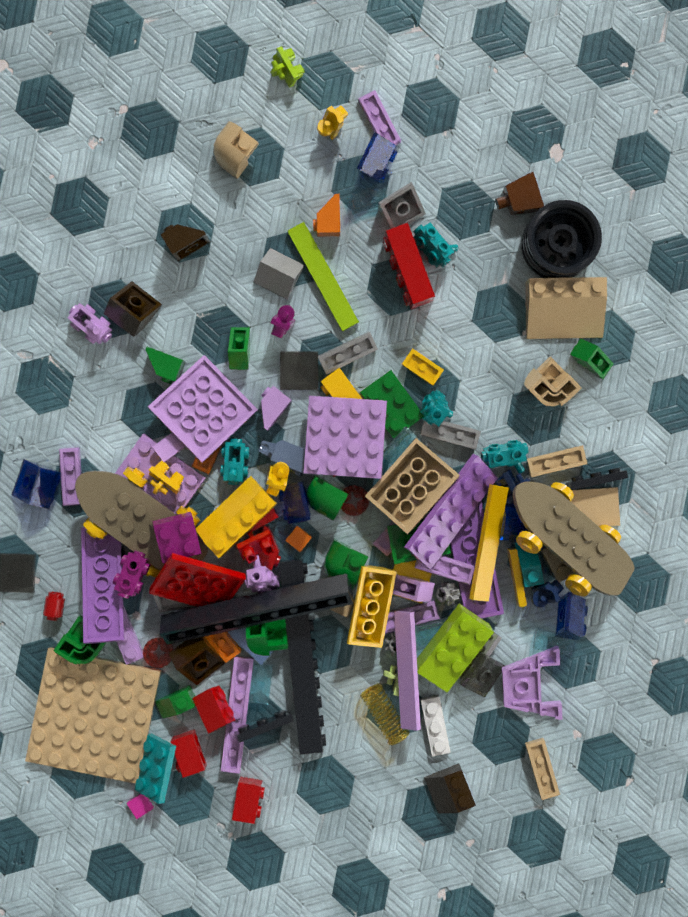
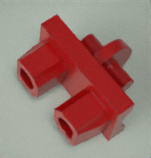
[236,530,275,564]

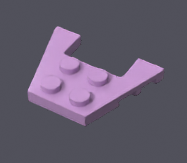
[501,646,562,720]

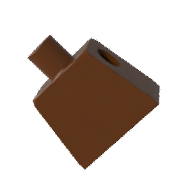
[495,172,544,215]

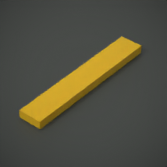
[469,484,509,602]

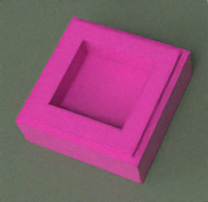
[126,794,154,819]

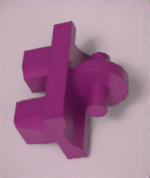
[270,305,296,338]

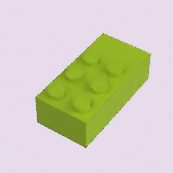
[417,603,494,692]

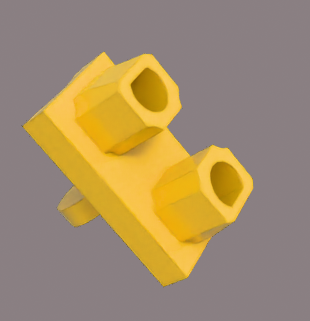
[317,105,348,140]
[148,461,184,495]
[266,462,289,497]

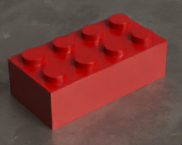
[382,222,435,310]

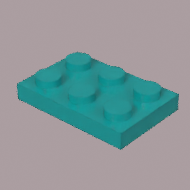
[134,733,176,804]

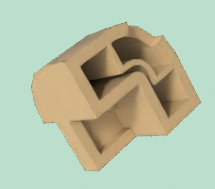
[213,121,259,179]
[524,357,581,406]

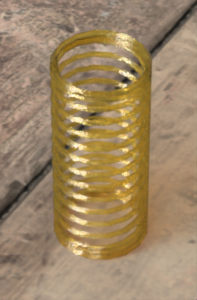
[360,683,410,746]

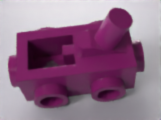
[113,550,150,598]

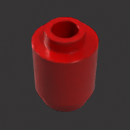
[43,592,65,621]

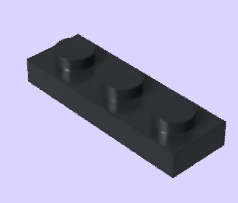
[566,467,628,490]
[234,710,294,743]

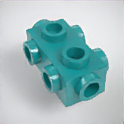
[413,222,458,268]
[420,390,453,427]
[220,439,250,485]
[481,440,529,473]

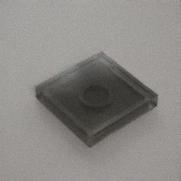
[280,351,319,390]
[0,553,36,593]
[459,651,505,697]

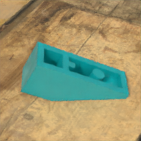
[511,526,544,587]

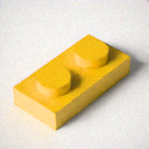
[401,348,444,386]

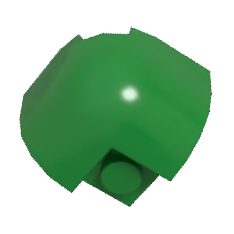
[307,475,348,521]
[324,539,368,590]
[53,615,107,665]
[246,619,288,656]

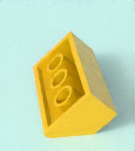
[196,476,278,558]
[347,565,397,648]

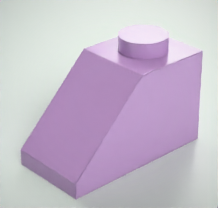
[261,386,292,431]
[393,574,435,602]

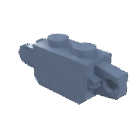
[259,440,319,476]

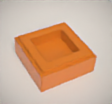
[285,525,312,552]

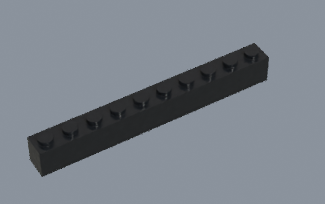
[279,558,326,755]
[160,574,353,645]

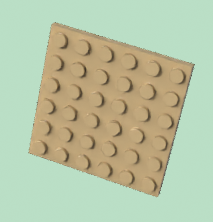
[25,648,162,783]

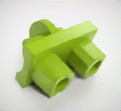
[270,46,305,88]

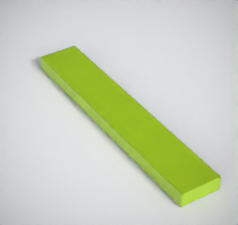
[287,222,359,332]

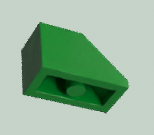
[228,327,250,370]
[570,338,614,379]
[145,346,185,384]
[155,685,195,719]

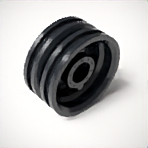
[521,200,602,278]

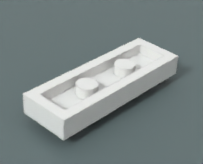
[420,695,451,757]

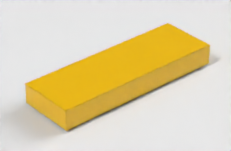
[507,548,527,607]

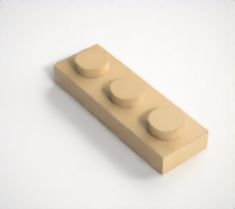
[526,445,587,477]
[525,738,560,800]

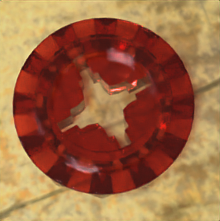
[341,485,369,516]
[143,637,173,668]

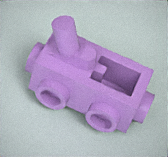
[67,303,112,344]
[245,555,280,593]

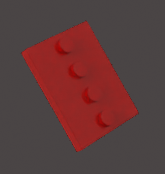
[149,553,246,607]

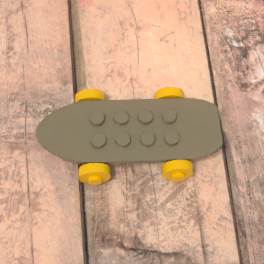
[75,466,208,578]
[513,482,635,596]

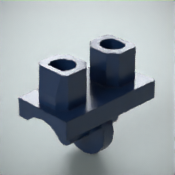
[496,469,531,505]
[531,580,564,608]

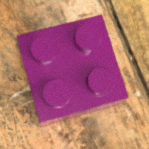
[152,512,201,563]

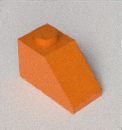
[313,194,340,237]

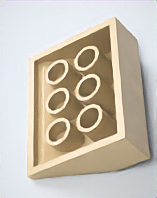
[525,277,607,339]
[365,438,460,535]

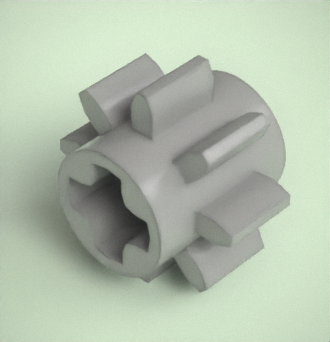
[436,582,460,606]
[385,632,397,656]

